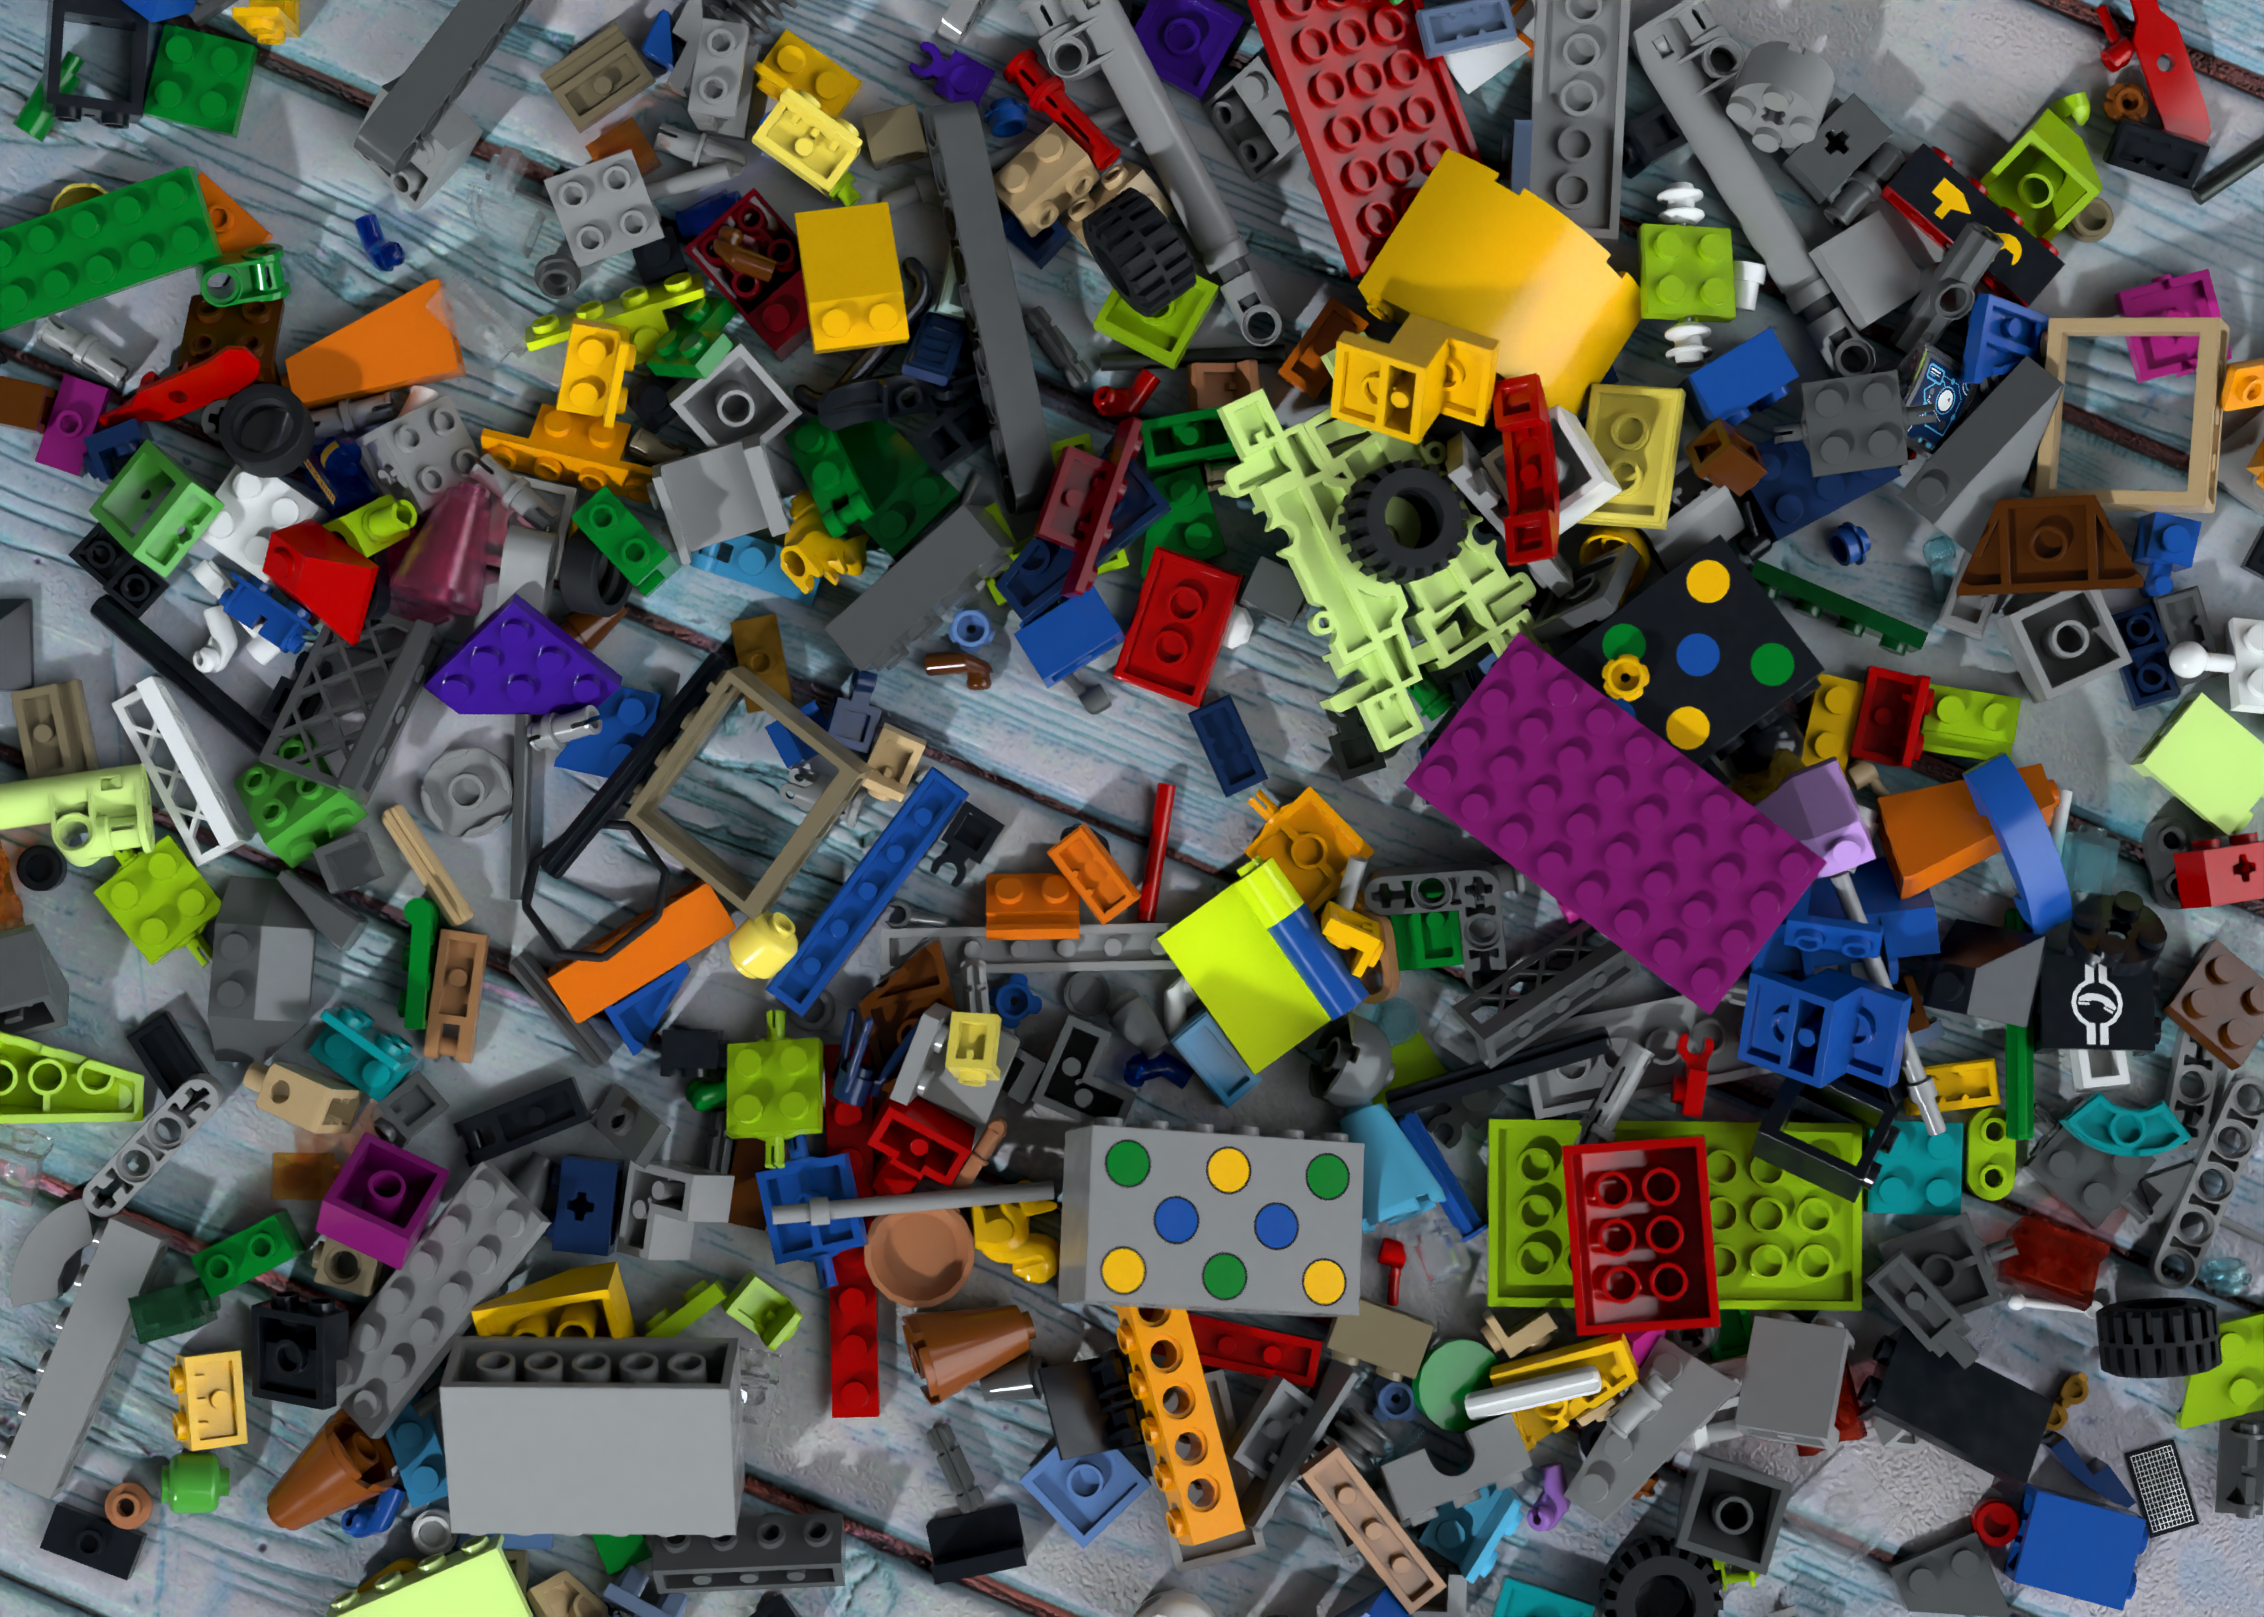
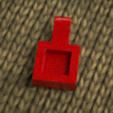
[1670,1033,1714,1118]

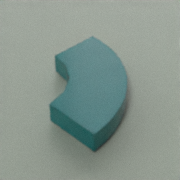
[2058,1092,2192,1157]

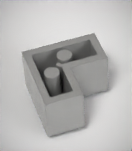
[617,1160,735,1261]

